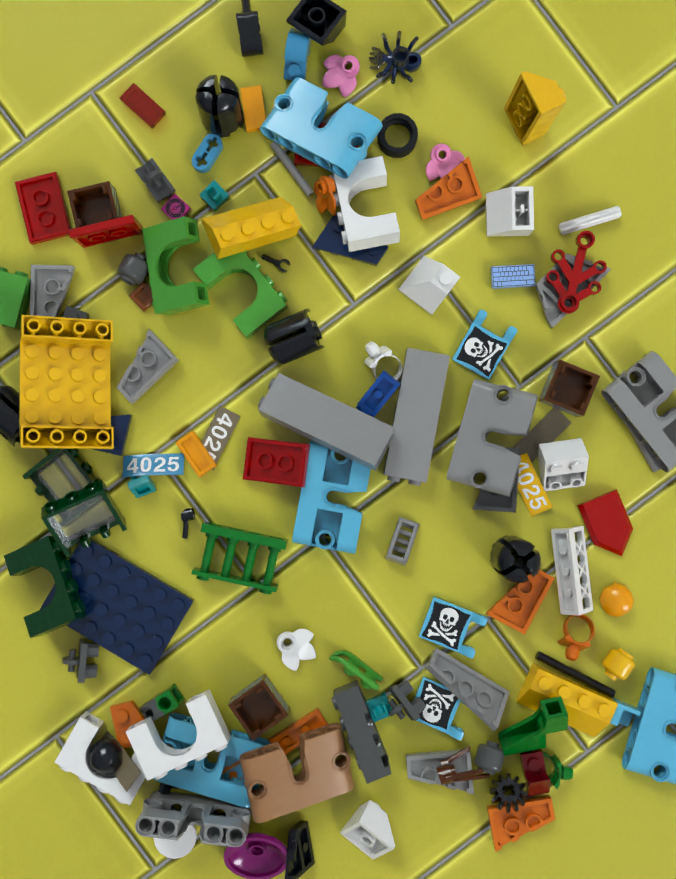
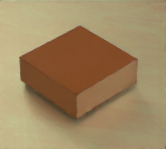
[129,281,153,312]

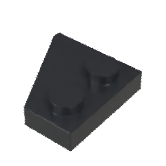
[285,821,315,879]

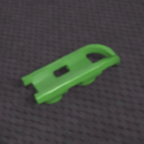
[329,650,383,691]

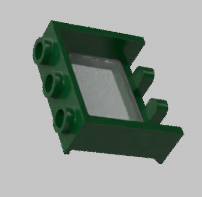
[22,449,107,527]
[41,480,127,557]

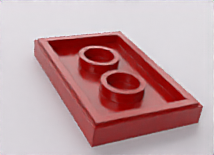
[15,172,72,245]
[68,215,143,248]
[243,437,310,487]

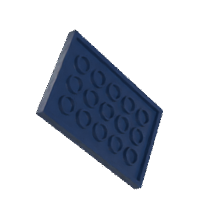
[40,538,194,675]

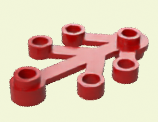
[545,231,607,314]

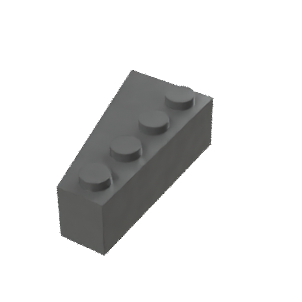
[331,680,392,784]

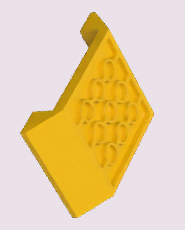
[19,315,114,449]

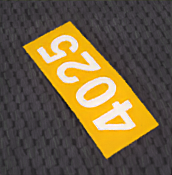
[518,453,553,517]

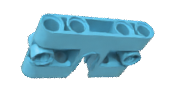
[260,77,383,179]
[292,440,371,554]
[622,667,676,784]
[153,713,270,808]

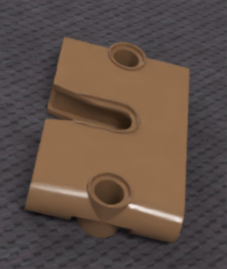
[239,723,355,823]

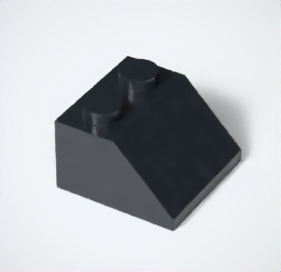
[286,0,347,46]

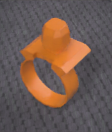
[557,614,595,661]

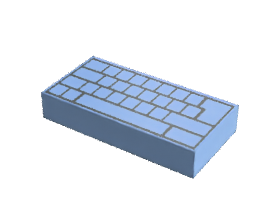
[490,264,535,289]

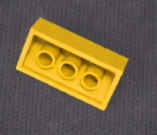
[504,71,566,146]
[201,197,301,259]
[516,663,618,737]

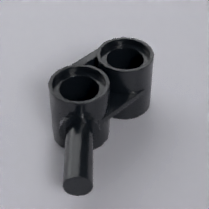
[236,0,264,57]

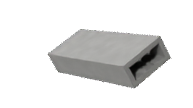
[383,348,450,486]
[258,373,395,471]

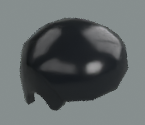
[89,738,122,775]

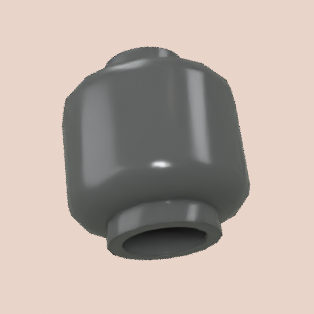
[117,253,149,286]
[474,740,505,775]

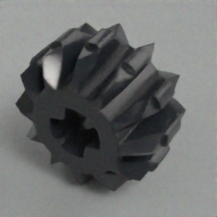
[490,773,527,813]

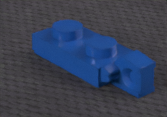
[356,370,401,417]

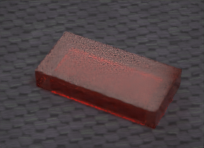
[120,83,166,129]

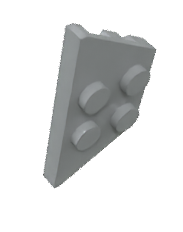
[535,254,611,329]

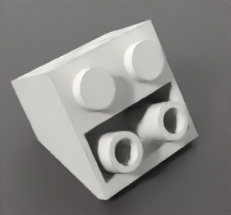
[486,186,534,237]
[538,438,589,491]

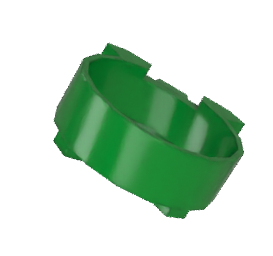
[542,751,573,789]

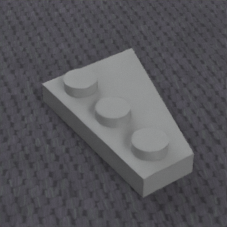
[117,329,179,404]

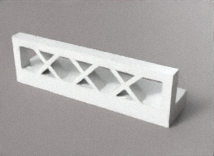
[551,526,593,616]

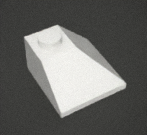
[398,256,460,315]
[340,800,395,860]

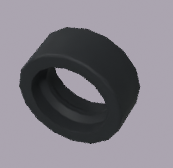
[377,113,418,158]

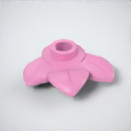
[323,55,360,98]
[426,144,465,181]

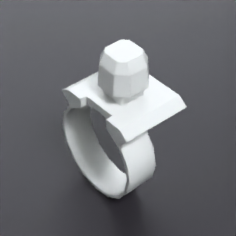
[364,341,403,380]

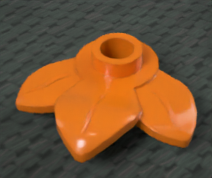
[314,175,336,216]

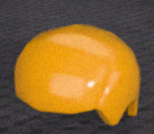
[599,582,634,617]

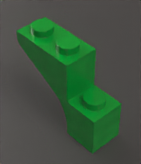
[498,696,568,756]

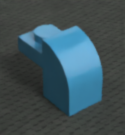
[284,28,311,80]

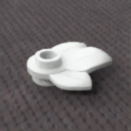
[277,629,316,671]

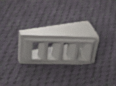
[385,517,420,566]

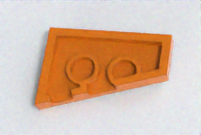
[415,157,482,221]
[487,795,555,852]

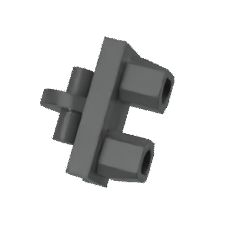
[135,158,176,203]
[62,639,99,683]
[388,680,426,721]

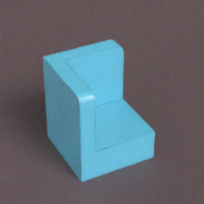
[610,698,641,726]

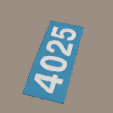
[122,453,184,478]

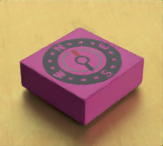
[161,193,191,220]

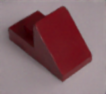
[520,749,551,797]

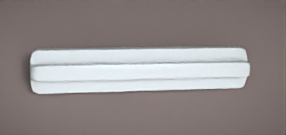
[559,206,622,235]

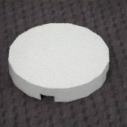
[153,825,197,859]

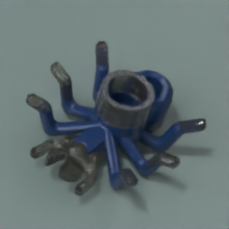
[369,31,422,84]

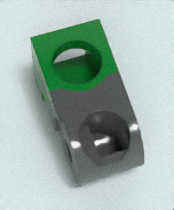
[139,683,185,721]

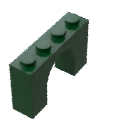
[4,536,86,638]

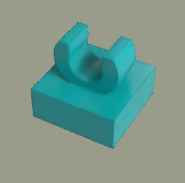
[199,180,230,211]
[127,474,157,498]
[366,692,392,722]

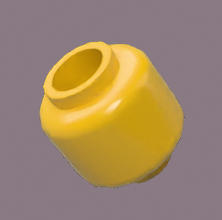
[602,647,635,681]

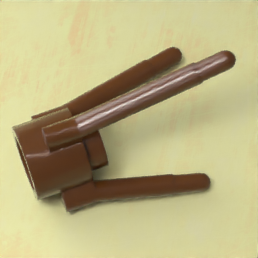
[436,746,490,785]

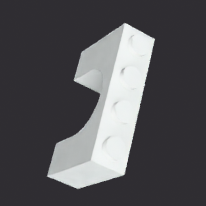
[329,156,400,252]
[126,689,231,781]
[54,711,146,805]

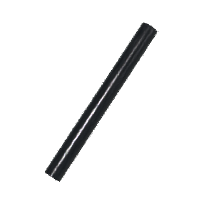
[535,651,616,698]

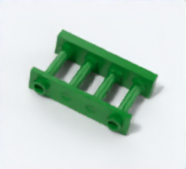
[191,522,288,594]

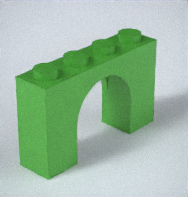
[142,216,209,315]
[193,251,288,339]
[0,267,31,330]

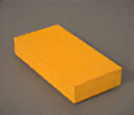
[240,85,266,132]
[175,430,217,477]

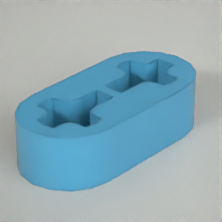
[192,134,223,173]

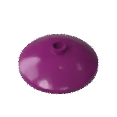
[224,833,287,879]

